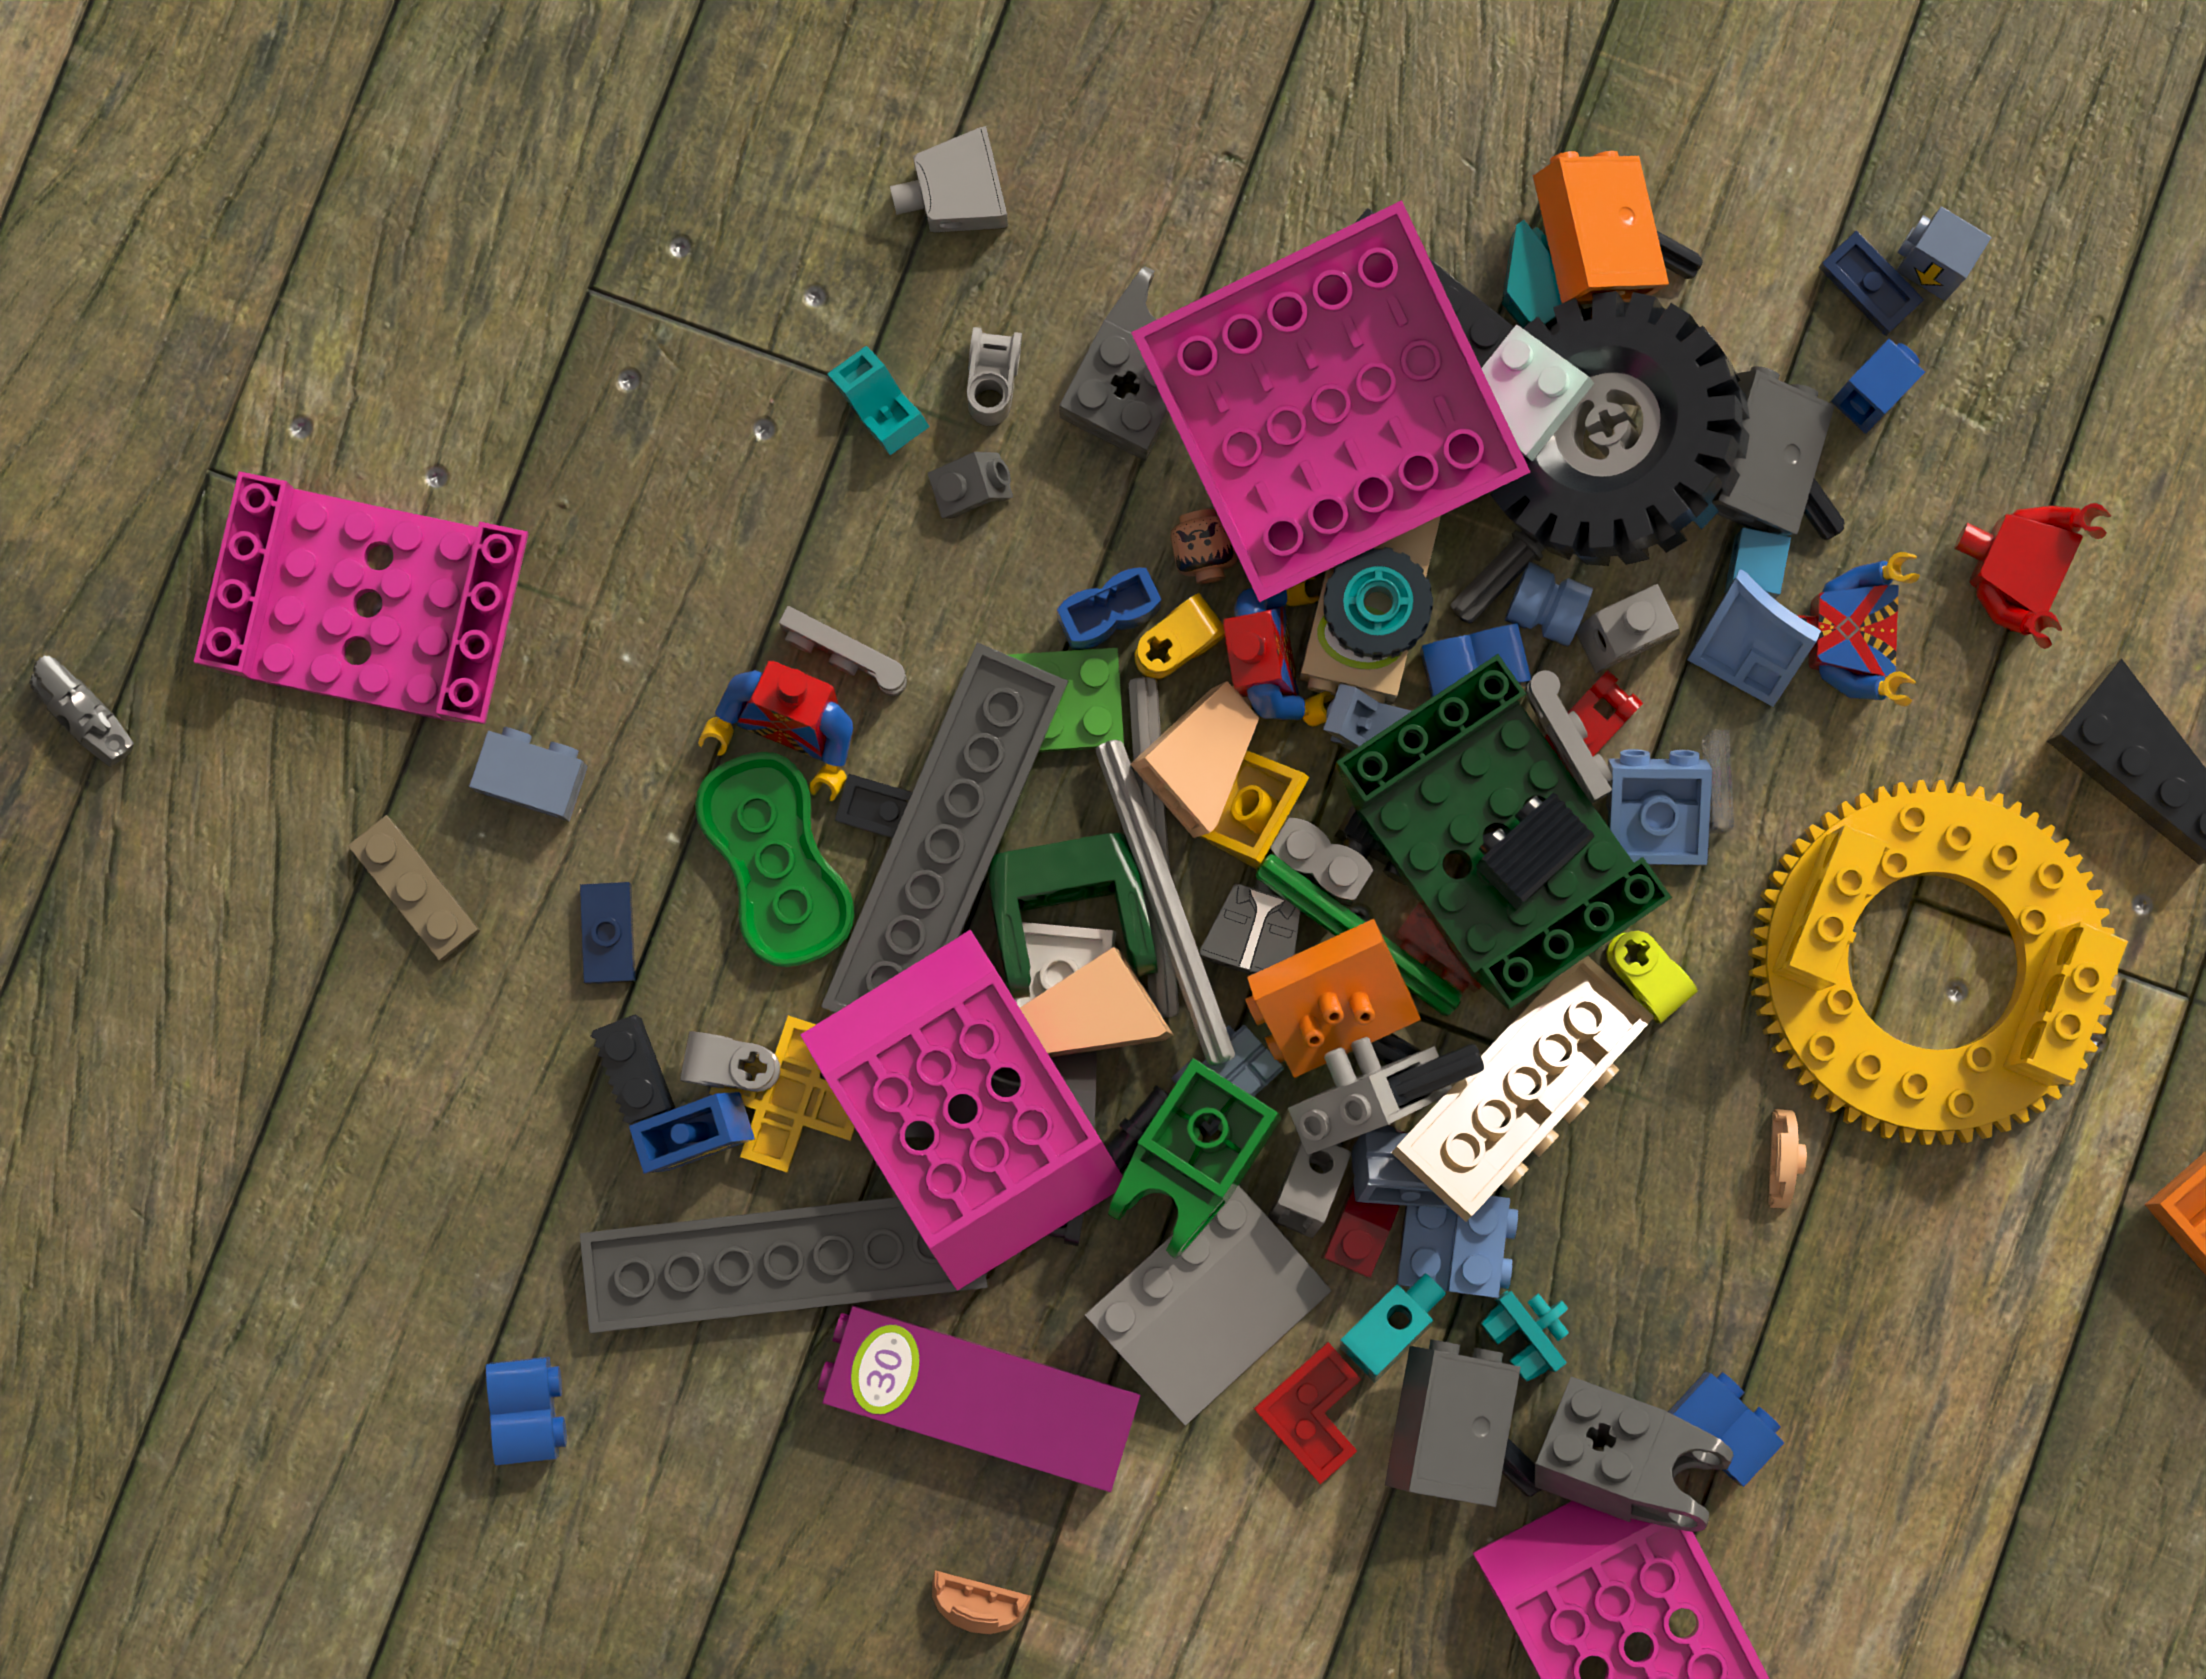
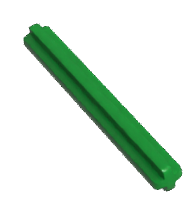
[1256,854,1462,1016]

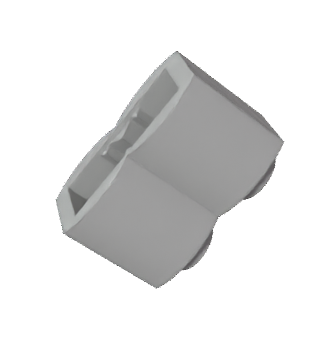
[1268,818,1373,905]

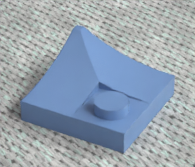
[1687,569,1821,707]

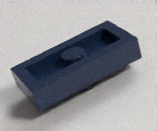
[1818,230,1924,336]
[580,882,635,984]

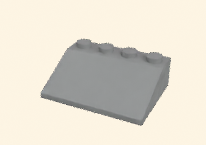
[1085,1185,1332,1426]

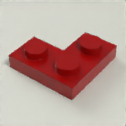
[1253,1342,1362,1484]

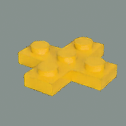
[709,1015,856,1173]

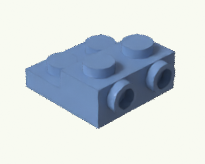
[1606,749,1712,865]
[1396,1196,1518,1298]

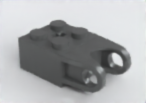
[1059,266,1170,461]
[1535,1376,1734,1532]

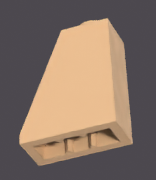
[1130,681,1259,838]
[1020,947,1173,1057]

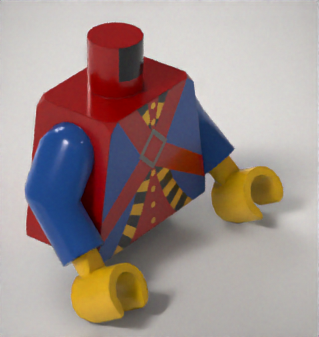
[1797,552,1920,706]
[1223,576,1335,727]
[698,661,853,801]

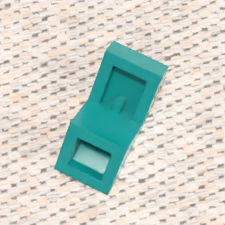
[827,346,930,455]

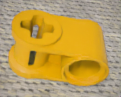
[1134,593,1225,679]

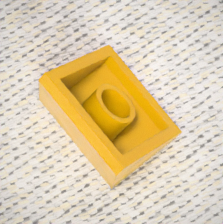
[1199,751,1309,869]

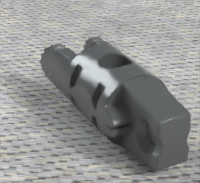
[29,655,134,767]

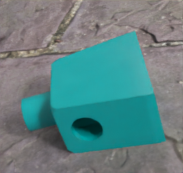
[1340,1273,1446,1383]

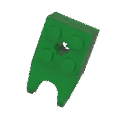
[1108,1058,1281,1259]

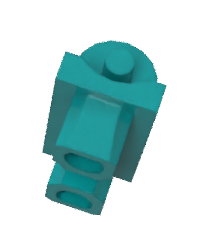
[1480,1291,1569,1382]

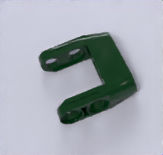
[988,833,1158,1000]

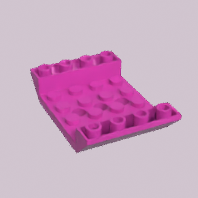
[194,471,529,724]
[800,930,1123,1291]
[1472,1500,1769,1679]

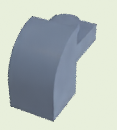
[1323,684,1411,751]

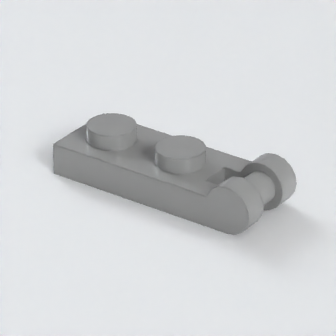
[779,606,907,696]
[1525,670,1613,803]

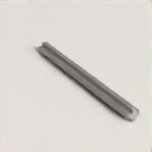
[1129,677,1179,1018]
[1096,740,1235,1065]

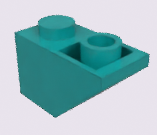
[1502,220,1562,329]

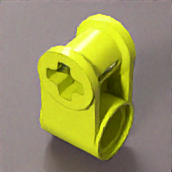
[1606,931,1698,1024]

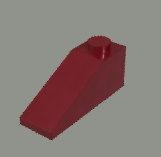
[1321,1125,1406,1278]

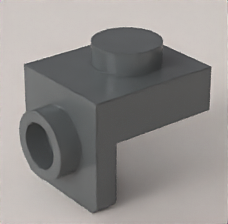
[928,452,1013,519]

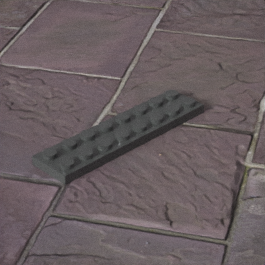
[821,642,1069,1013]
[580,1197,988,1333]

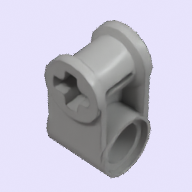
[967,327,1022,426]
[680,1031,780,1092]

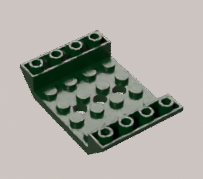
[1335,654,1672,1010]

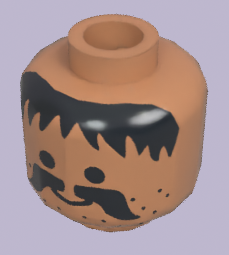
[1171,509,1238,584]

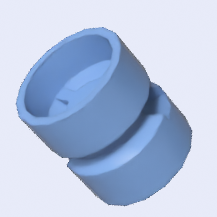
[1504,562,1593,647]

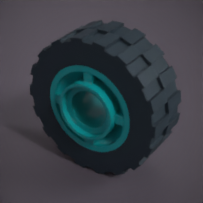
[1324,547,1433,660]

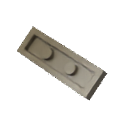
[348,815,480,962]

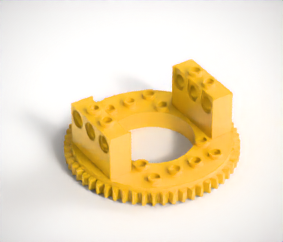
[1748,780,2128,1145]

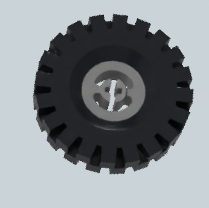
[1490,291,1750,566]

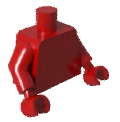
[1954,503,2111,649]

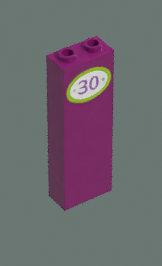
[817,1306,1141,1492]

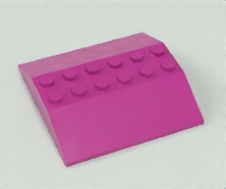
[1131,200,1530,602]

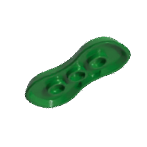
[695,752,854,967]

